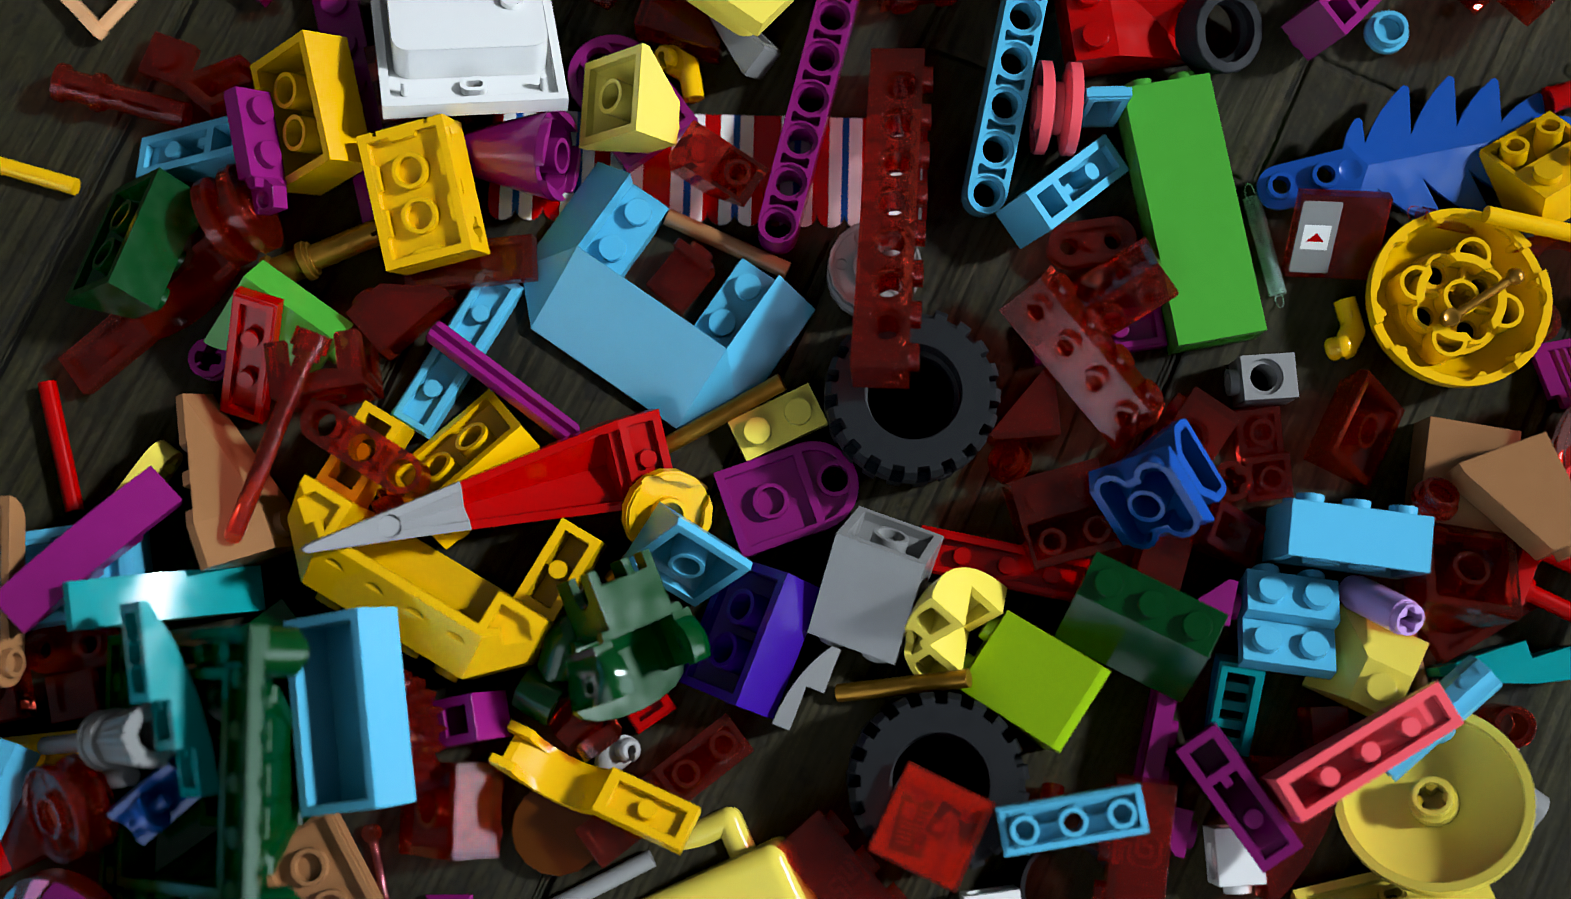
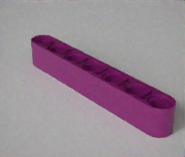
[758,0,860,255]

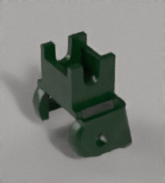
[556,548,711,722]

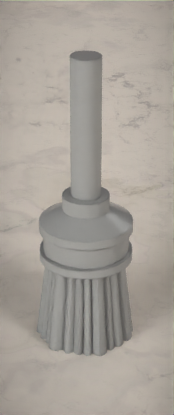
[37,702,175,771]

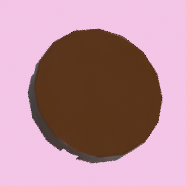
[512,791,606,876]

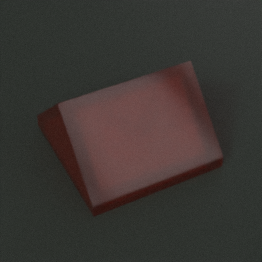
[1303,369,1405,490]

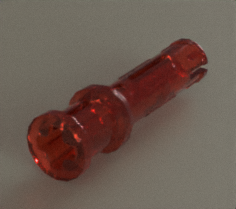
[50,62,193,128]

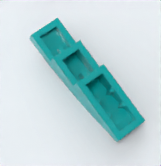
[62,565,266,631]
[120,599,220,797]
[1425,640,1571,684]

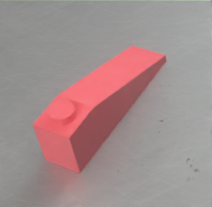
[1259,681,1464,823]

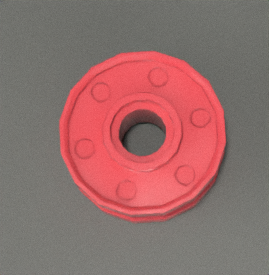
[1029,60,1085,157]

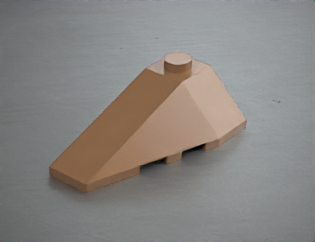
[175,393,294,571]

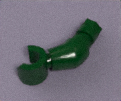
[512,591,585,727]

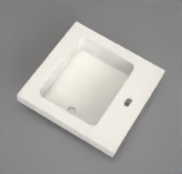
[370,0,569,119]

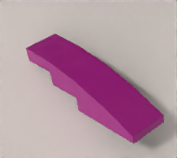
[0,465,183,635]

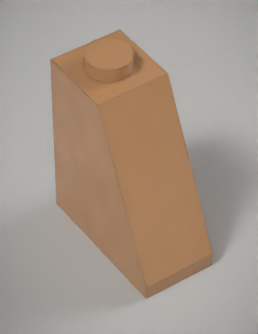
[1444,431,1571,562]

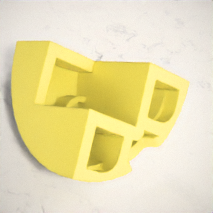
[904,567,1007,675]

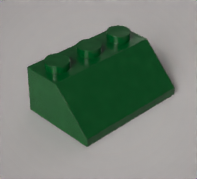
[64,167,205,319]
[1054,552,1229,703]

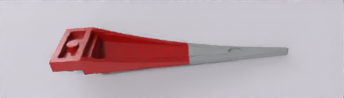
[300,409,673,553]

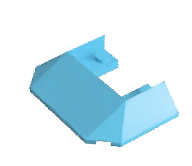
[521,162,815,430]

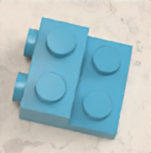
[1237,563,1341,680]

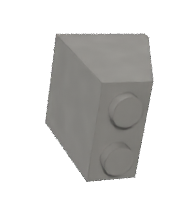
[807,506,944,665]

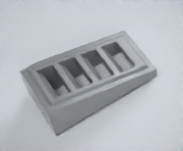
[708,16,781,79]

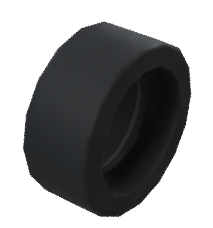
[1175,0,1262,75]

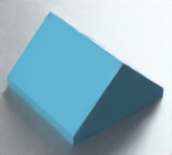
[624,502,753,607]

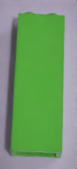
[1118,71,1267,355]

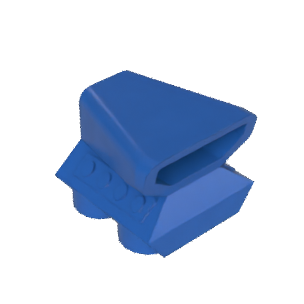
[1088,419,1227,550]

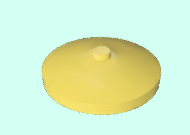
[1334,714,1536,896]

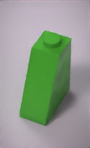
[203,260,354,374]

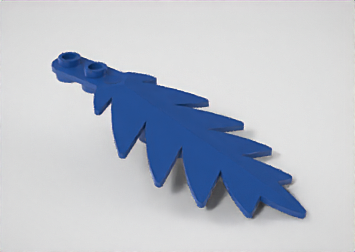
[1256,76,1571,219]

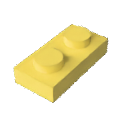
[727,383,828,461]

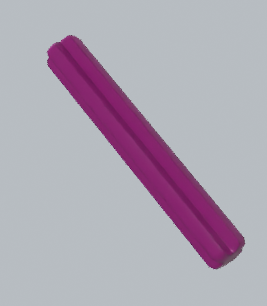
[426,321,580,440]

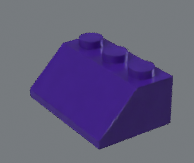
[678,561,820,720]

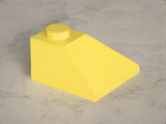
[579,43,680,153]
[1302,603,1430,717]

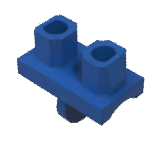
[106,755,201,846]

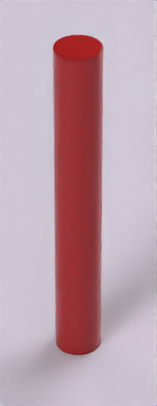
[37,380,85,514]

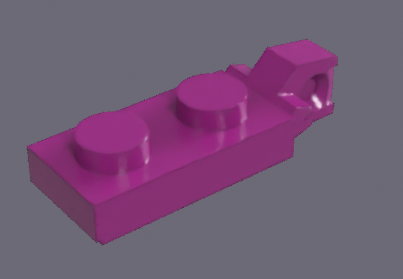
[223,86,288,216]

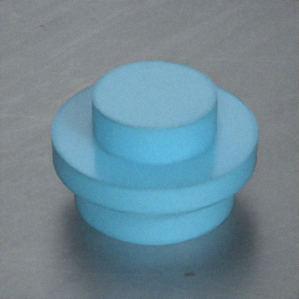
[1364,10,1409,55]

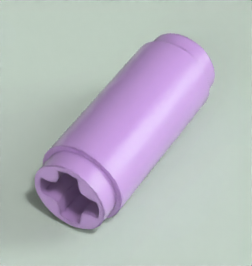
[1339,575,1425,636]

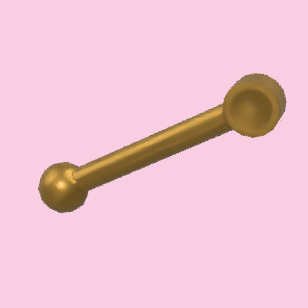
[1439,268,1525,328]

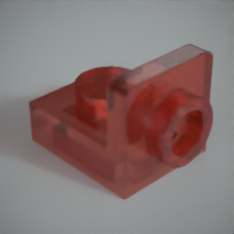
[646,238,715,315]

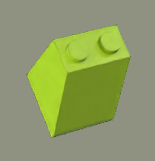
[955,610,1111,753]

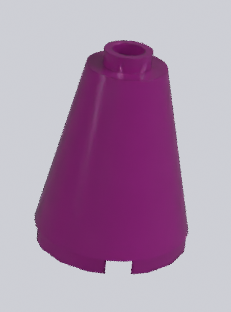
[463,111,581,201]

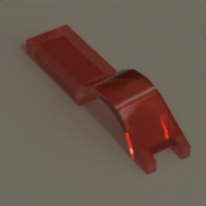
[58,232,241,395]

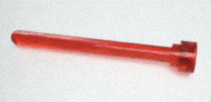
[224,325,333,544]

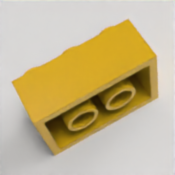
[250,29,368,195]

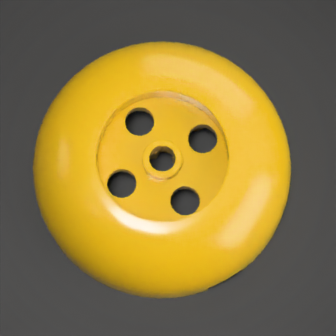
[1365,208,1553,388]

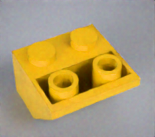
[1479,111,1571,237]

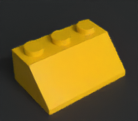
[387,389,540,550]

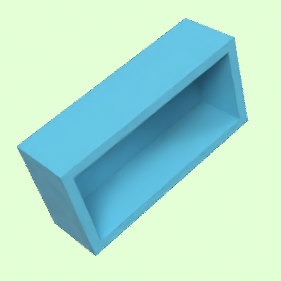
[283,607,416,817]

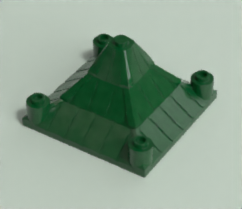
[98,624,312,899]

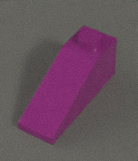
[1281,0,1381,61]
[407,690,512,755]
[1175,721,1304,873]

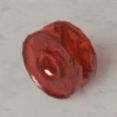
[190,163,284,267]
[22,753,118,864]

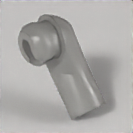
[594,735,641,770]

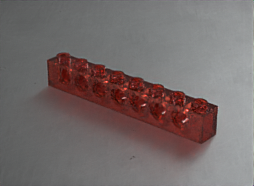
[850,48,934,389]

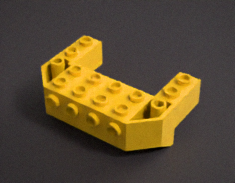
[287,400,607,683]

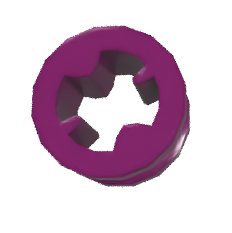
[188,338,226,381]

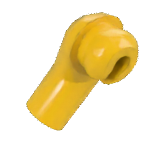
[654,44,704,103]
[1324,296,1365,361]

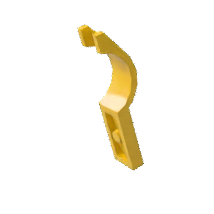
[488,719,701,855]

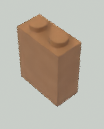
[1404,416,1522,549]

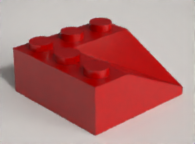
[1054,0,1187,78]

